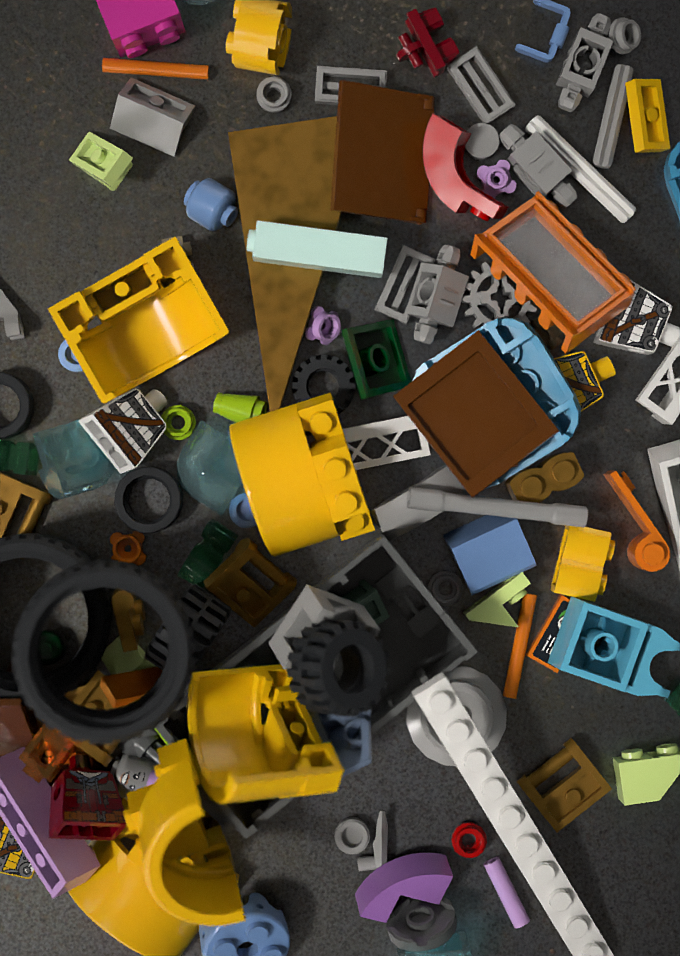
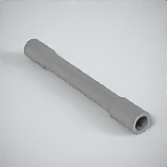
[407,487,588,528]

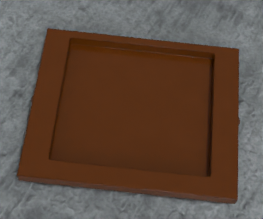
[393,330,559,498]

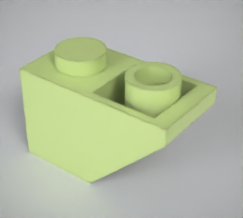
[612,743,680,806]

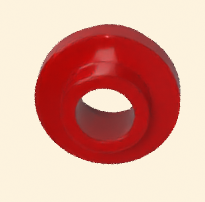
[451,822,487,858]

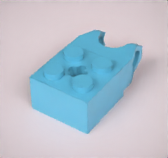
[548,596,680,698]

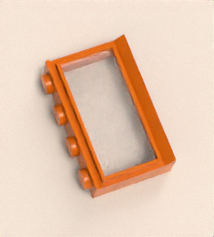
[470,191,636,354]

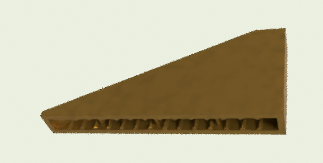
[228,116,342,412]

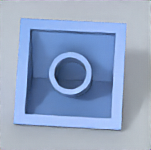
[443,515,537,595]

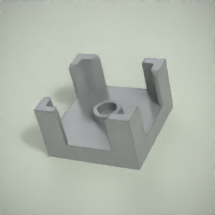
[268,585,380,683]

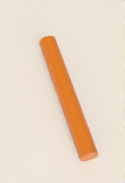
[102,58,209,80]
[503,593,537,699]

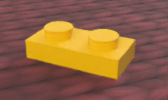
[625,79,671,153]

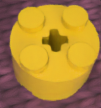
[226,0,292,75]

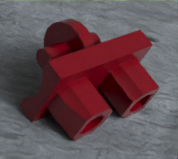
[396,7,459,78]

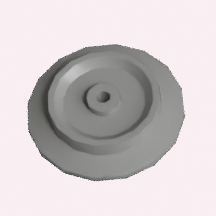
[406,666,507,766]

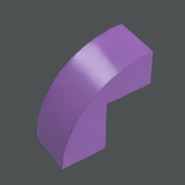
[355,853,453,923]

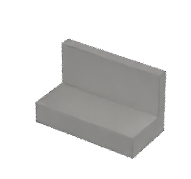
[110,77,195,157]

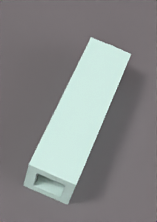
[247,221,387,278]

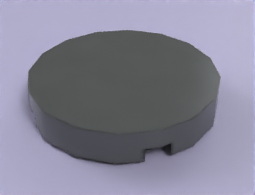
[386,896,458,952]

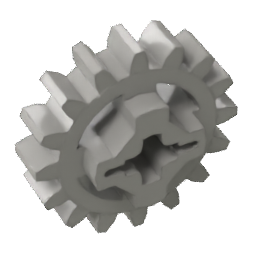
[461,262,537,328]

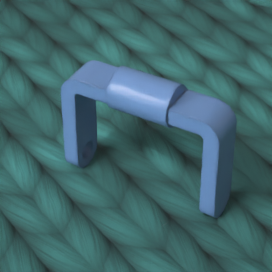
[515,0,571,63]

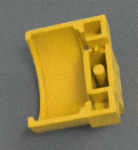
[48,237,229,403]
[229,392,375,557]
[187,664,344,804]
[123,738,246,926]
[68,798,239,956]

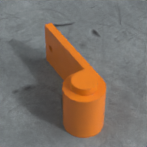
[603,470,670,572]

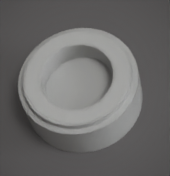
[465,123,499,160]
[334,817,370,854]

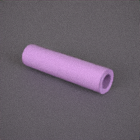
[483,856,530,928]

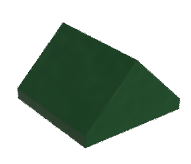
[341,319,412,401]

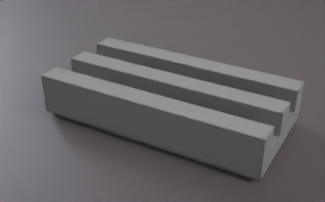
[446,46,516,124]
[315,66,387,105]
[374,245,436,324]

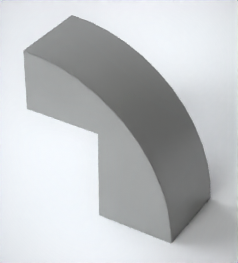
[369,464,469,541]

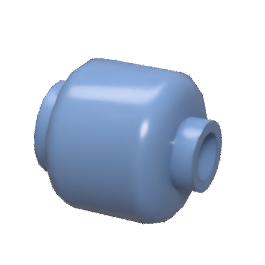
[184,178,238,231]

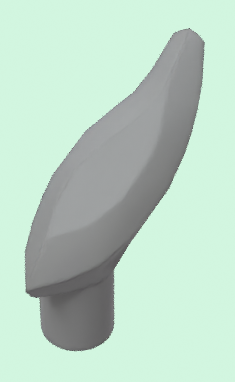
[357,810,388,872]

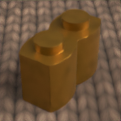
[505,452,585,503]

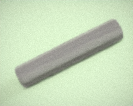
[592,64,634,169]

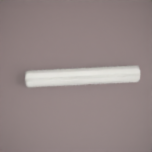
[525,115,636,223]

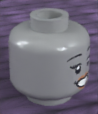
[110,753,155,799]

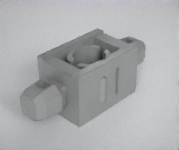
[556,13,614,112]
[499,124,577,209]
[405,245,469,345]

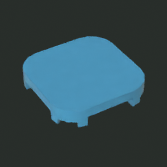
[413,318,581,488]

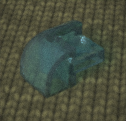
[32,419,114,499]
[177,420,243,517]

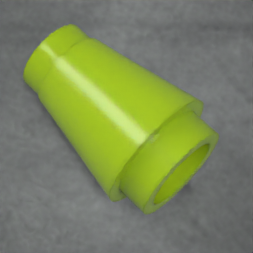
[213,392,268,423]

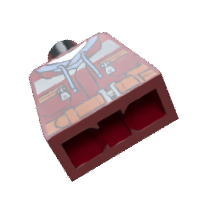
[49,754,127,841]

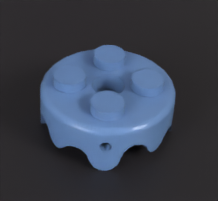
[199,893,290,956]

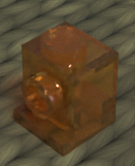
[18,723,78,783]

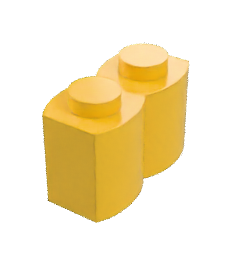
[551,526,615,602]

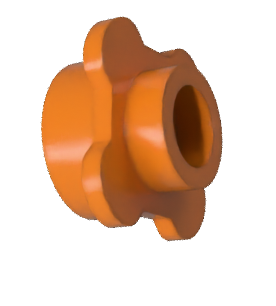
[110,531,146,565]

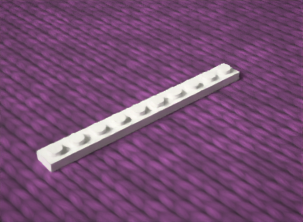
[411,672,614,956]

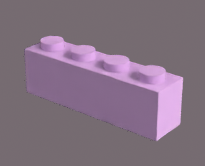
[0,747,100,899]

